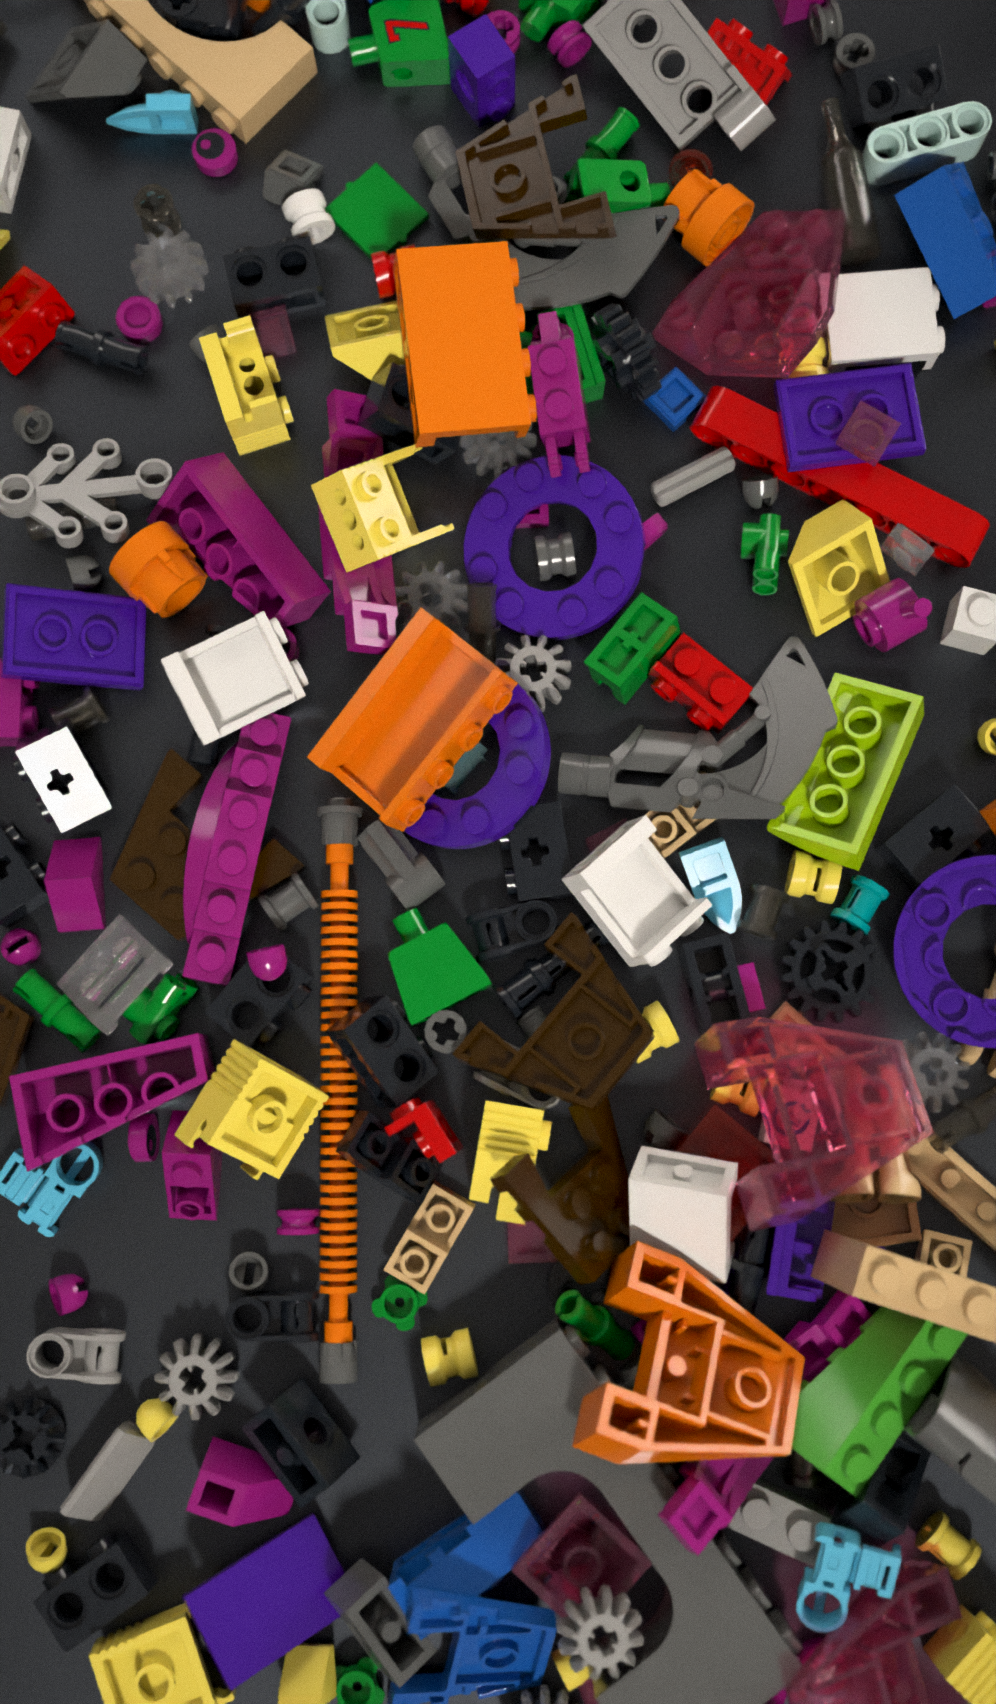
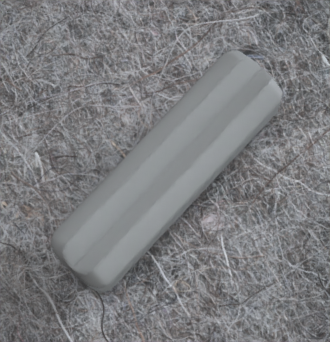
[650,447,736,507]

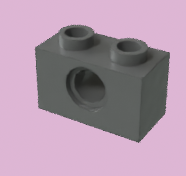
[324,1558,437,1688]

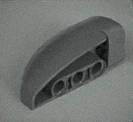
[904,1352,996,1504]

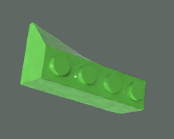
[792,1306,967,1497]

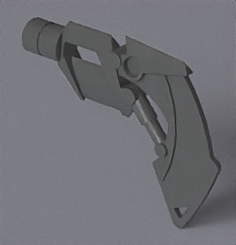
[413,125,680,310]
[558,636,838,819]

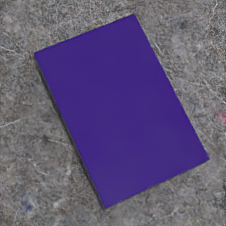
[773,363,927,472]
[1,583,146,691]
[181,1513,344,1690]

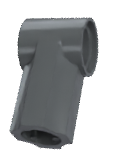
[357,819,446,911]

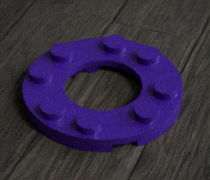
[464,455,646,640]
[404,684,551,849]
[893,855,996,1048]

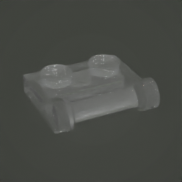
[56,914,173,1036]

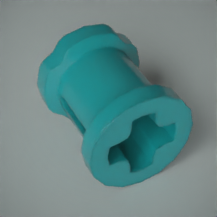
[830,874,890,936]

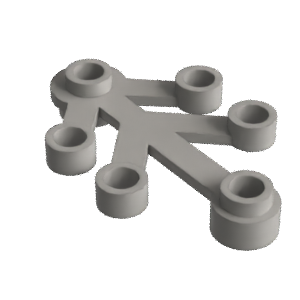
[0,438,174,548]

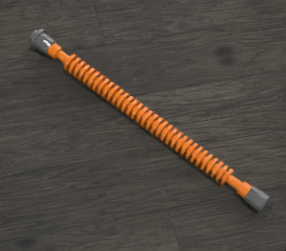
[316,797,363,1384]

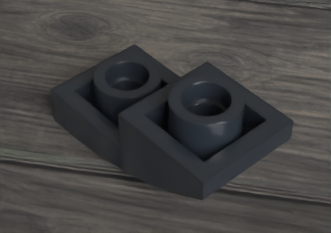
[336,1110,443,1205]

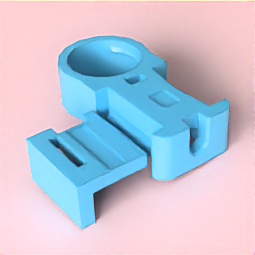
[0,1141,103,1237]
[796,1522,901,1633]

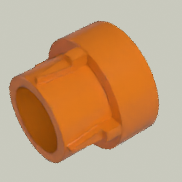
[663,169,754,267]
[109,521,208,618]

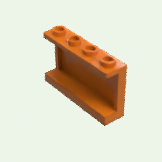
[393,241,537,448]
[307,607,518,832]

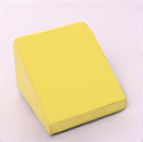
[278,1643,337,1704]

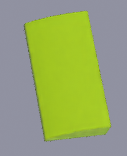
[767,672,924,871]

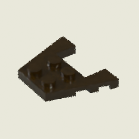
[455,74,617,239]
[109,748,306,942]
[452,912,655,1112]
[490,1096,630,1284]

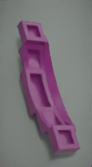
[318,389,398,655]
[182,713,291,987]
[657,1289,872,1556]

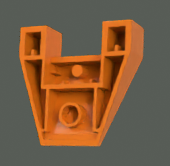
[572,1241,805,1464]

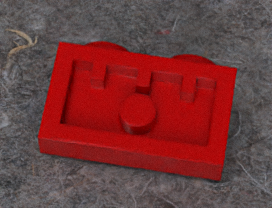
[707,18,793,106]
[0,265,75,375]
[648,632,753,734]
[384,1097,463,1163]

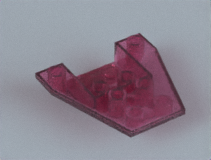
[652,209,846,378]

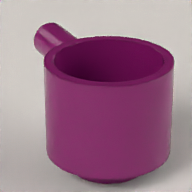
[853,578,932,652]

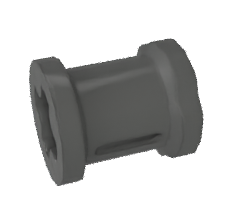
[257,872,320,932]
[424,1010,468,1054]

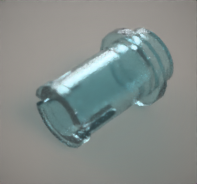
[443,742,488,794]

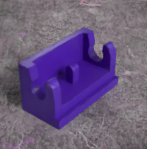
[766,1192,835,1302]

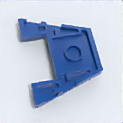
[387,1587,557,1704]

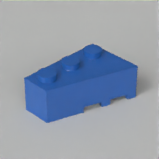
[894,162,996,319]
[388,1488,548,1641]

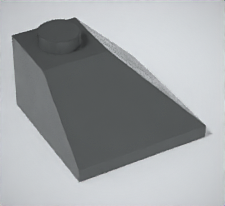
[24,20,148,103]

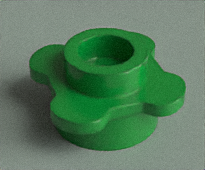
[372,1274,428,1331]
[335,1657,385,1704]

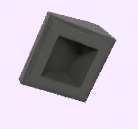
[262,149,323,206]

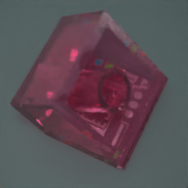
[511,1491,652,1631]

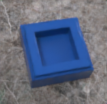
[643,367,706,432]

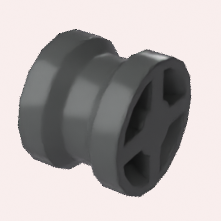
[533,531,576,581]

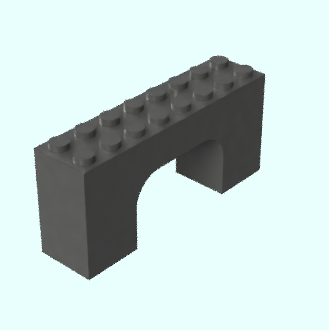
[414,1317,805,1704]

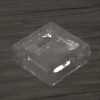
[880,523,935,576]

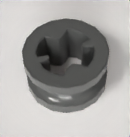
[808,0,843,46]
[832,33,875,78]

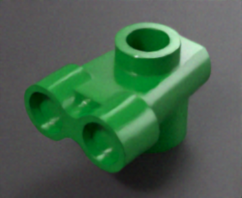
[741,513,789,595]
[122,973,199,1044]

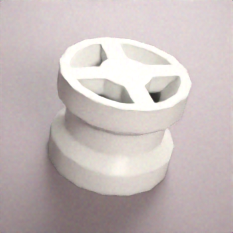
[282,189,335,245]

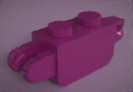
[528,311,591,478]

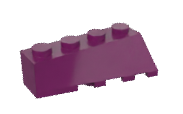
[146,452,331,629]
[9,1033,215,1172]

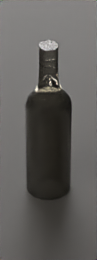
[820,97,882,266]

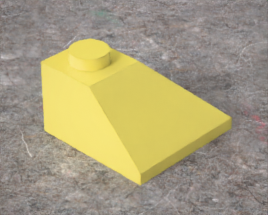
[324,300,405,380]
[788,499,890,637]

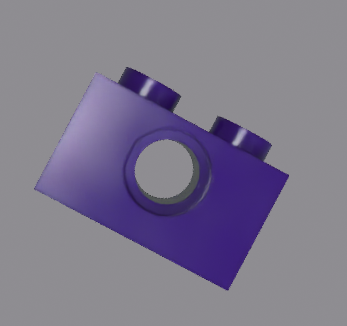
[448,14,515,128]

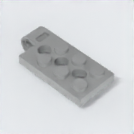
[583,0,776,152]

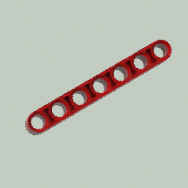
[690,386,990,568]

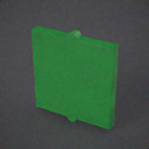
[324,162,429,259]

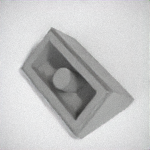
[60,1420,155,1521]

